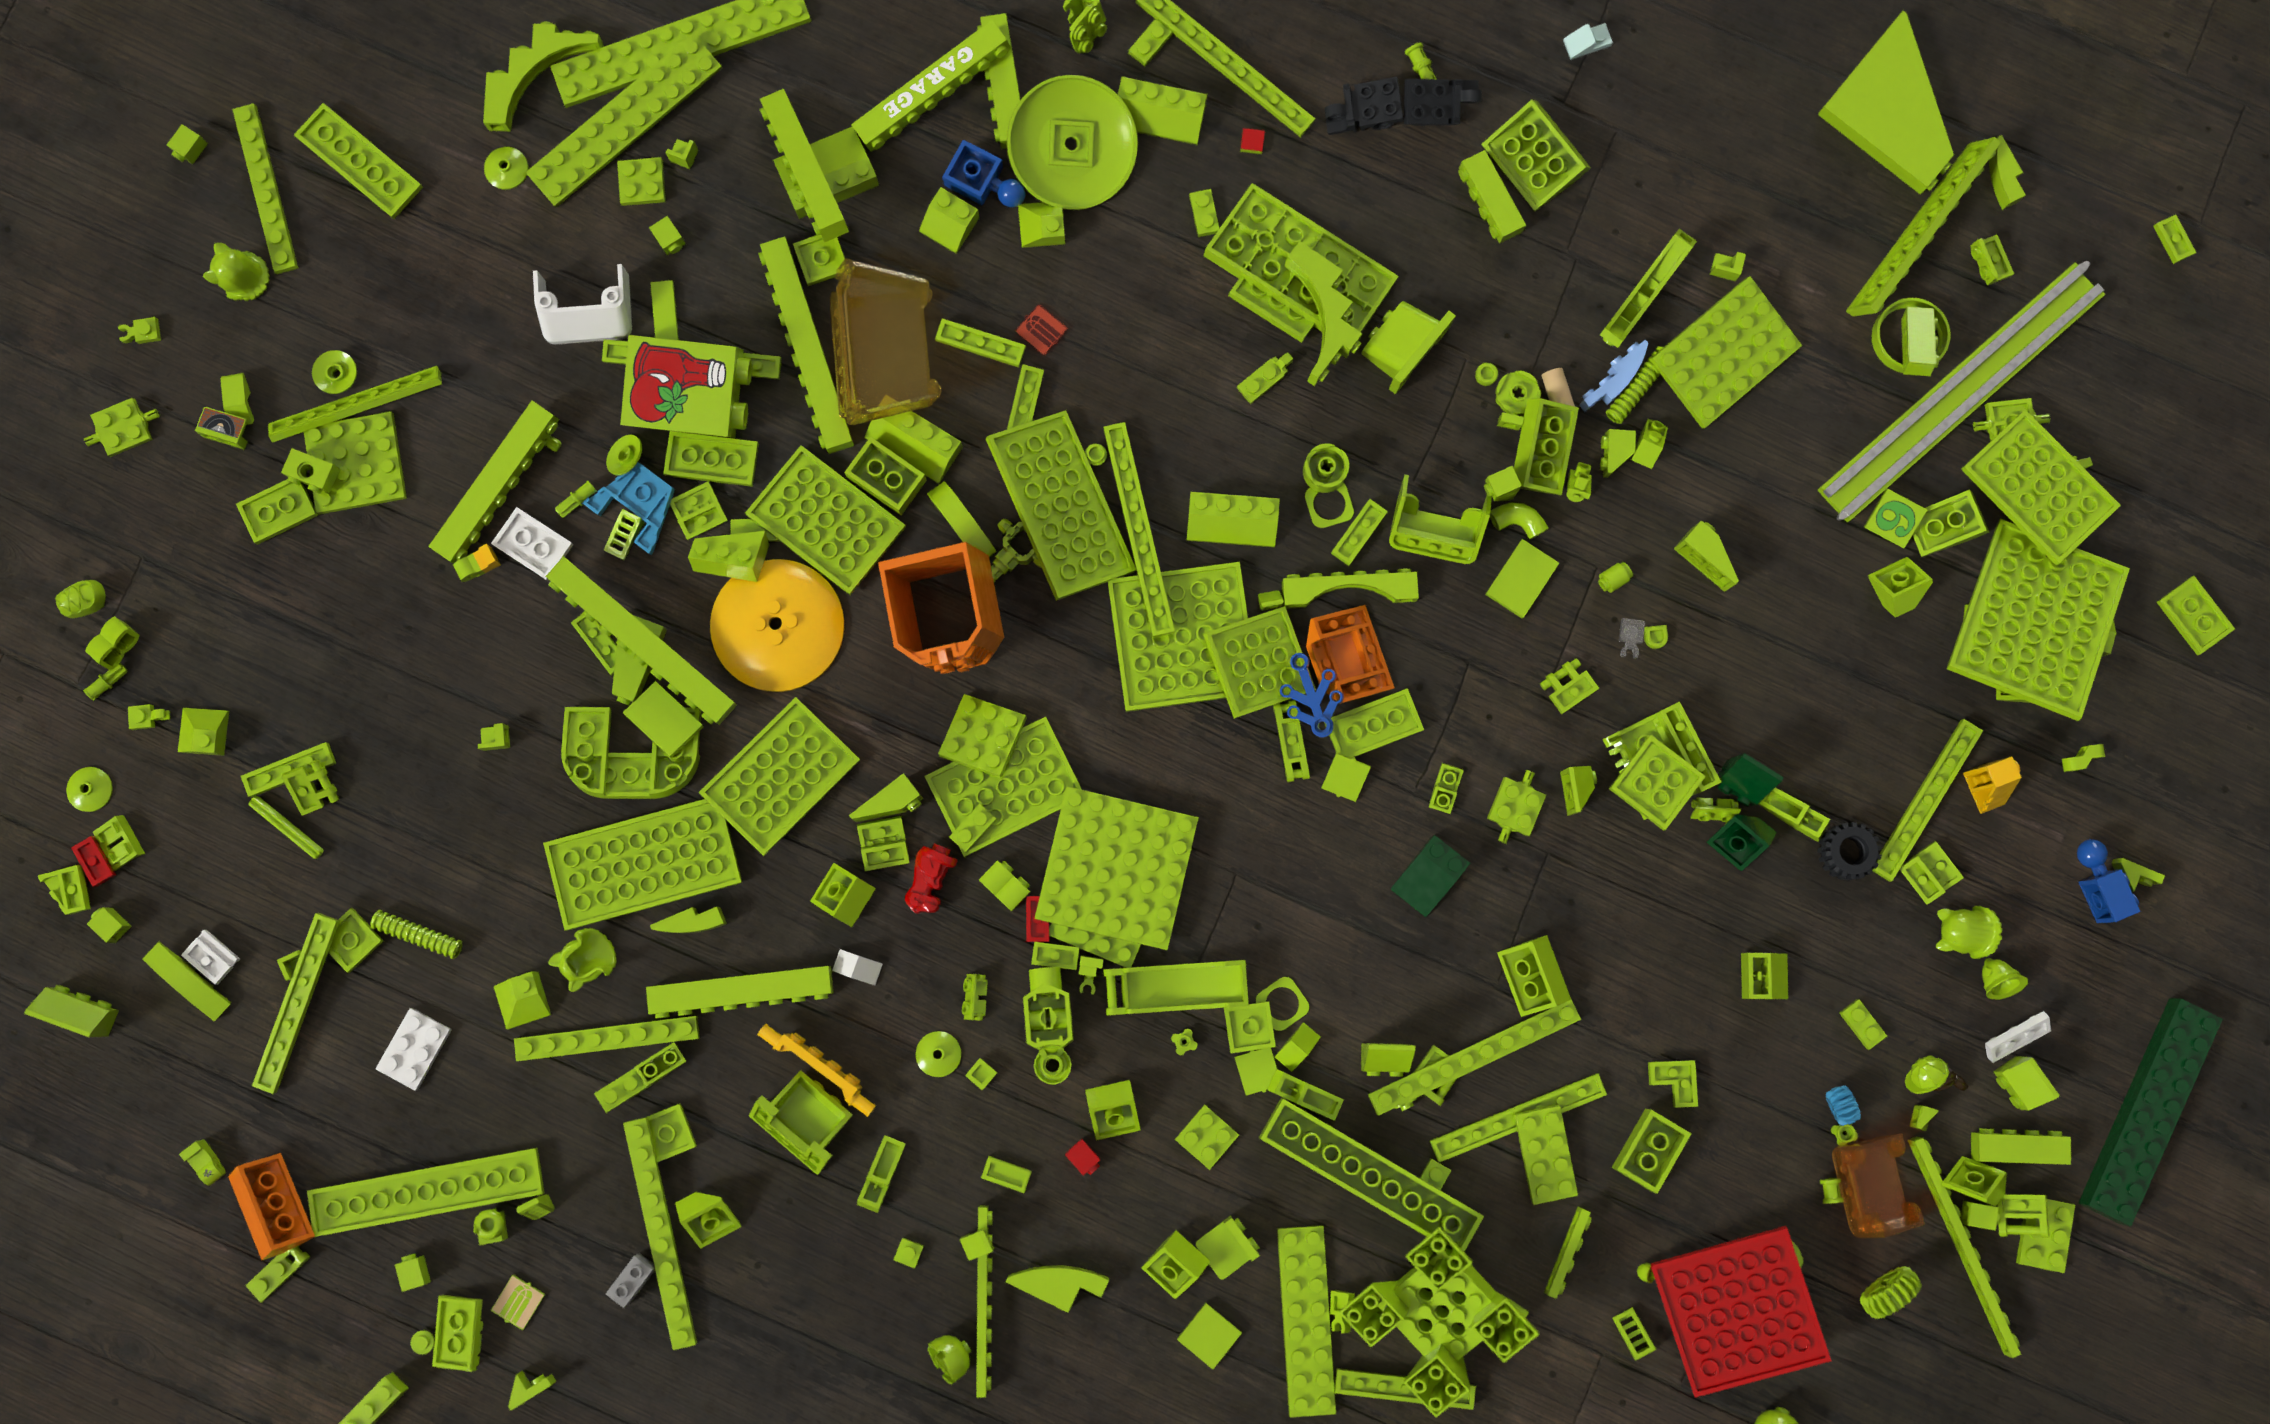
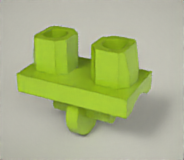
[1567,462,1592,502]

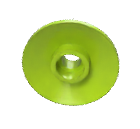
[484,147,528,190]
[312,350,357,394]
[606,435,642,476]
[66,767,113,812]
[916,1031,961,1077]

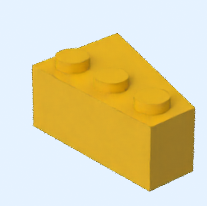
[1963,757,2022,814]

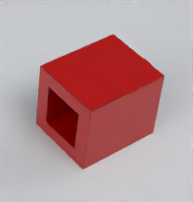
[1065,1138,1100,1175]

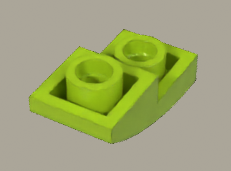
[1429,763,1464,814]

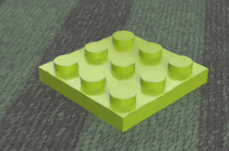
[938,694,1027,778]
[1609,735,1706,831]

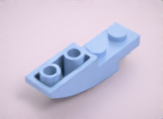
[1579,340,1648,412]

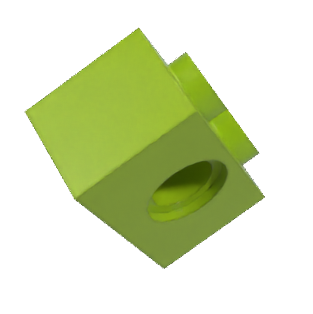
[281,448,340,494]

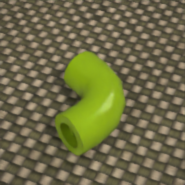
[1490,502,1549,539]

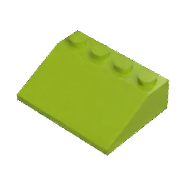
[1482,100,1591,211]
[773,127,879,219]

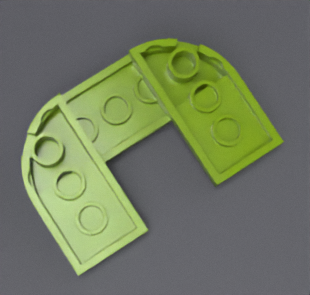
[561,707,701,799]

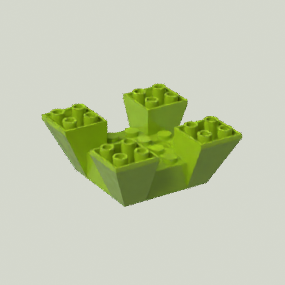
[1339,1227,1539,1417]

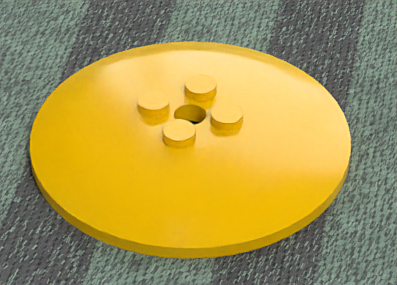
[710,559,844,692]

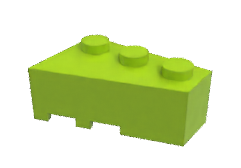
[688,531,770,582]

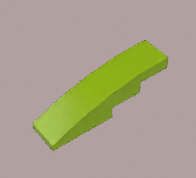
[143,941,231,1022]

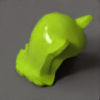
[203,243,270,301]
[1936,906,2002,959]
[548,928,616,992]

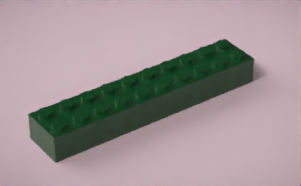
[2078,998,2223,1227]

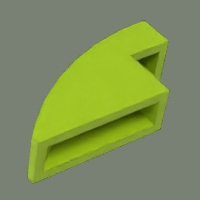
[1006,1265,1109,1313]

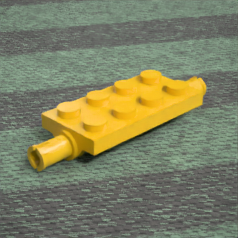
[757,1024,876,1117]

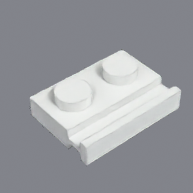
[181,930,240,984]

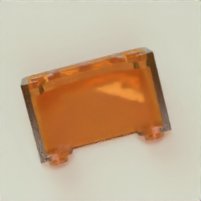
[1832,1133,1925,1238]

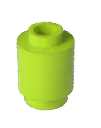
[1598,562,1633,593]

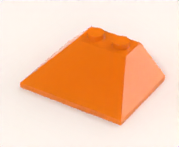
[1306,605,1395,704]

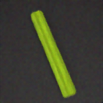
[249,796,324,859]

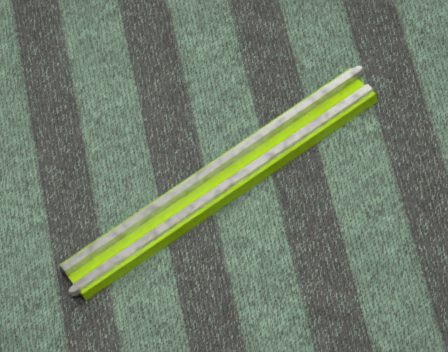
[1817,261,2105,522]

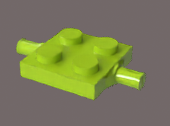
[84,398,160,457]
[1973,398,2051,441]
[1487,770,1546,844]

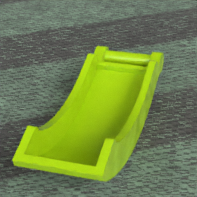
[1103,960,1249,1015]

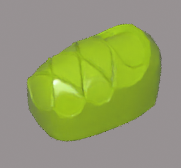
[55,580,105,618]

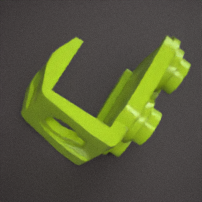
[1063,0,1107,53]

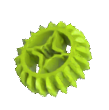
[1860,1266,1922,1319]

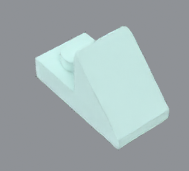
[1563,23,1613,59]

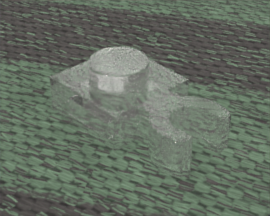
[1619,618,1645,659]

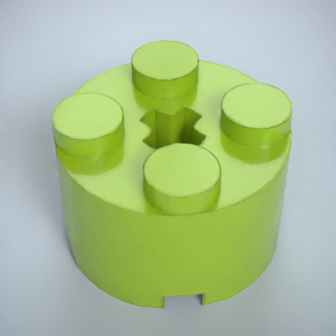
[1303,444,1349,493]

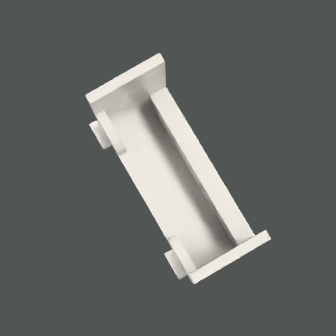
[533,264,632,344]

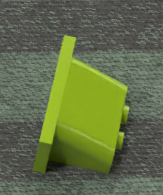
[1361,301,1455,394]
[749,1070,852,1175]

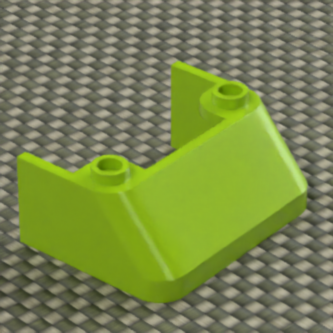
[1389,474,1492,564]

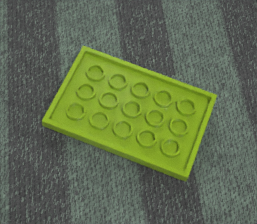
[1650,276,1802,428]
[1961,410,2121,565]
[745,445,906,595]
[699,697,860,856]
[925,717,1082,857]

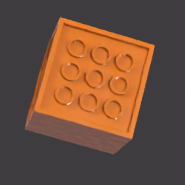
[878,542,1004,674]

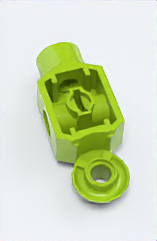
[1023,967,1074,1085]

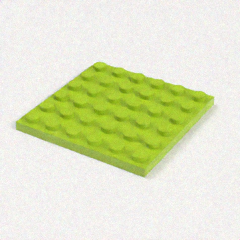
[1108,562,1248,712]
[1035,786,1199,950]

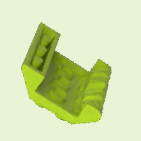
[1602,702,1721,820]

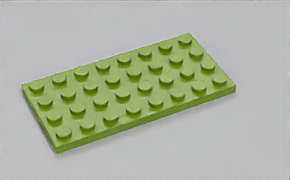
[986,410,1136,601]
[543,799,743,931]

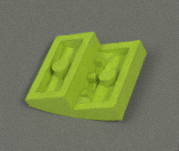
[670,481,728,540]
[857,816,910,871]
[1900,841,1964,905]

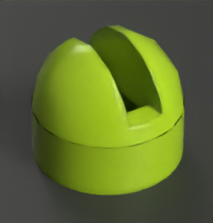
[1637,1263,1655,1283]

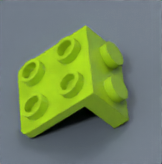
[1196,1215,1260,1279]

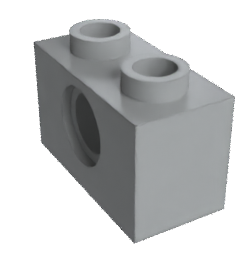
[606,1253,655,1308]

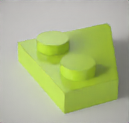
[38,865,91,915]

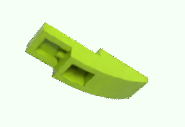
[594,1042,686,1114]

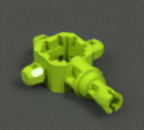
[991,519,1042,582]

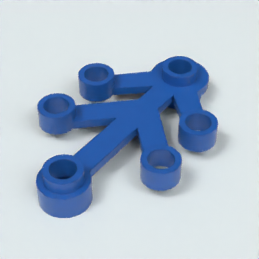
[1280,653,1344,737]

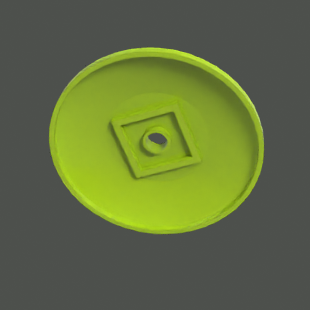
[1007,75,1138,210]

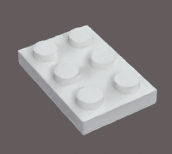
[491,507,574,581]
[376,1008,452,1091]

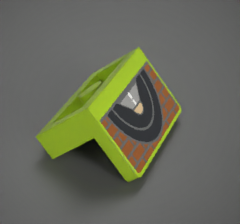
[195,407,248,450]

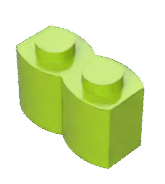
[85,616,140,670]
[979,860,1030,912]

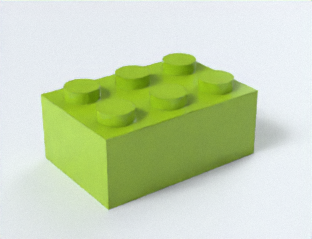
[844,437,927,515]
[1612,1108,1691,1194]

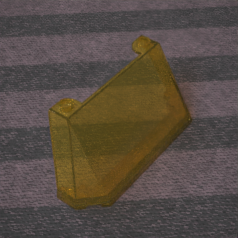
[830,258,941,425]

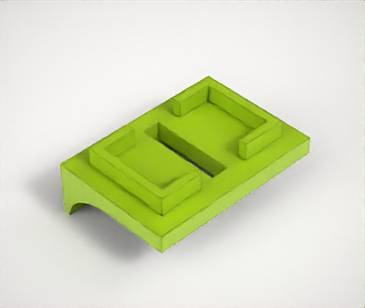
[93,815,145,871]

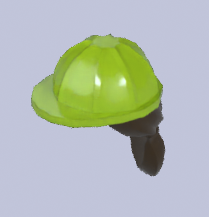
[1905,1056,1969,1094]

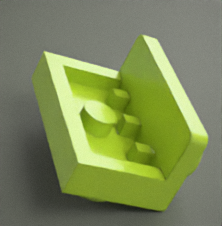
[1970,235,2014,285]

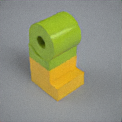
[453,544,501,582]

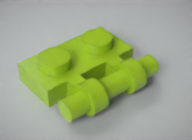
[1540,658,1599,714]
[281,760,339,816]

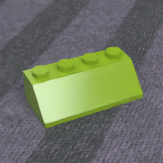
[1118,77,1207,145]
[864,395,963,484]
[1514,398,1579,495]
[1187,492,1280,547]

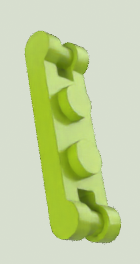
[1273,700,1310,782]

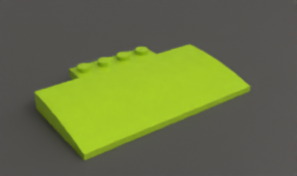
[1204,183,1399,343]

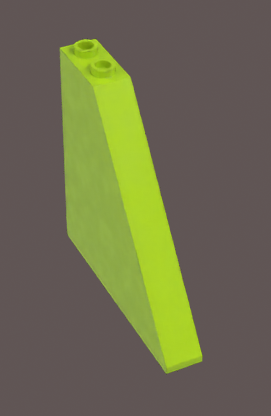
[1818,11,1954,194]

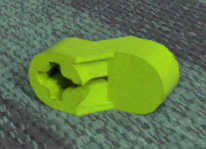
[2062,744,2105,772]

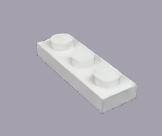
[1985,1011,2051,1063]

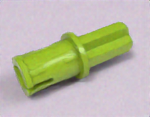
[555,481,597,518]
[83,663,127,701]

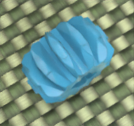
[1826,1085,1861,1126]

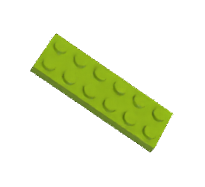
[294,103,423,219]

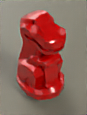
[905,843,958,914]

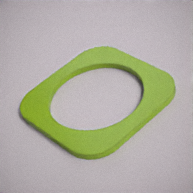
[1305,483,1354,528]
[1256,977,1309,1031]

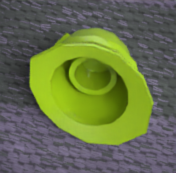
[1982,958,2028,1000]

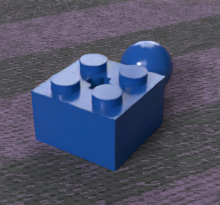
[942,140,1026,208]
[2077,839,2140,923]

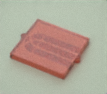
[1015,304,1068,356]

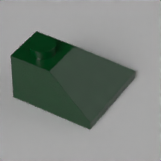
[1707,814,1777,871]

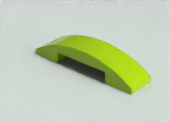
[927,481,997,557]

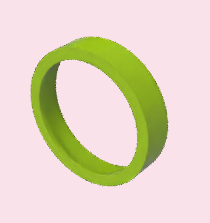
[1872,298,1950,373]

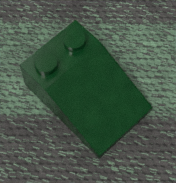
[1717,753,1784,807]
[1390,835,1470,917]

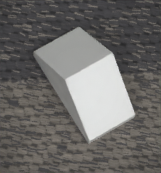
[832,949,883,985]

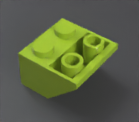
[1741,953,1788,999]

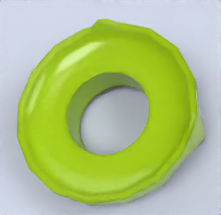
[474,1209,504,1240]

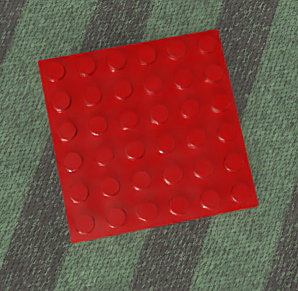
[1650,1226,1831,1397]

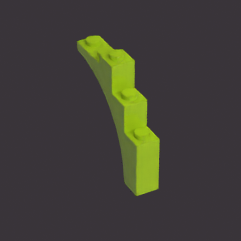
[483,22,603,131]
[1600,229,1697,348]
[1284,241,1362,386]

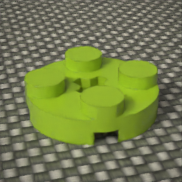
[1496,371,1541,416]

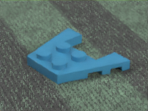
[583,462,675,555]

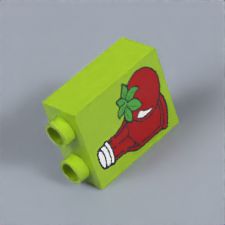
[620,335,753,438]

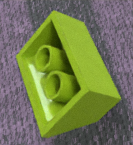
[1497,935,1571,1017]
[24,985,119,1037]

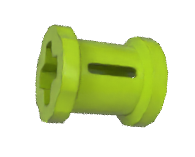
[1820,1178,1844,1204]

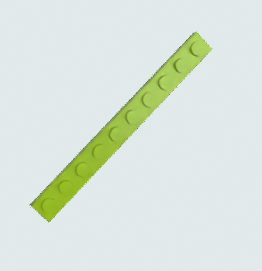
[1135,0,1315,138]
[1103,422,1175,638]
[1368,999,1581,1115]
[623,1117,697,1350]
[1908,1137,2021,1358]

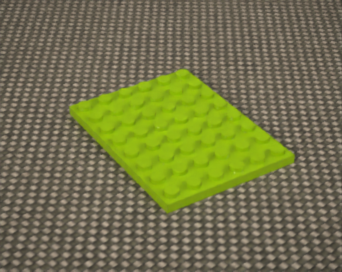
[1947,519,2130,721]

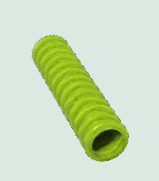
[1606,346,1663,424]
[371,910,462,959]

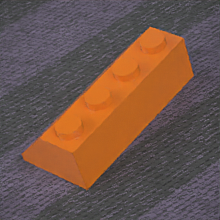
[228,1153,315,1260]

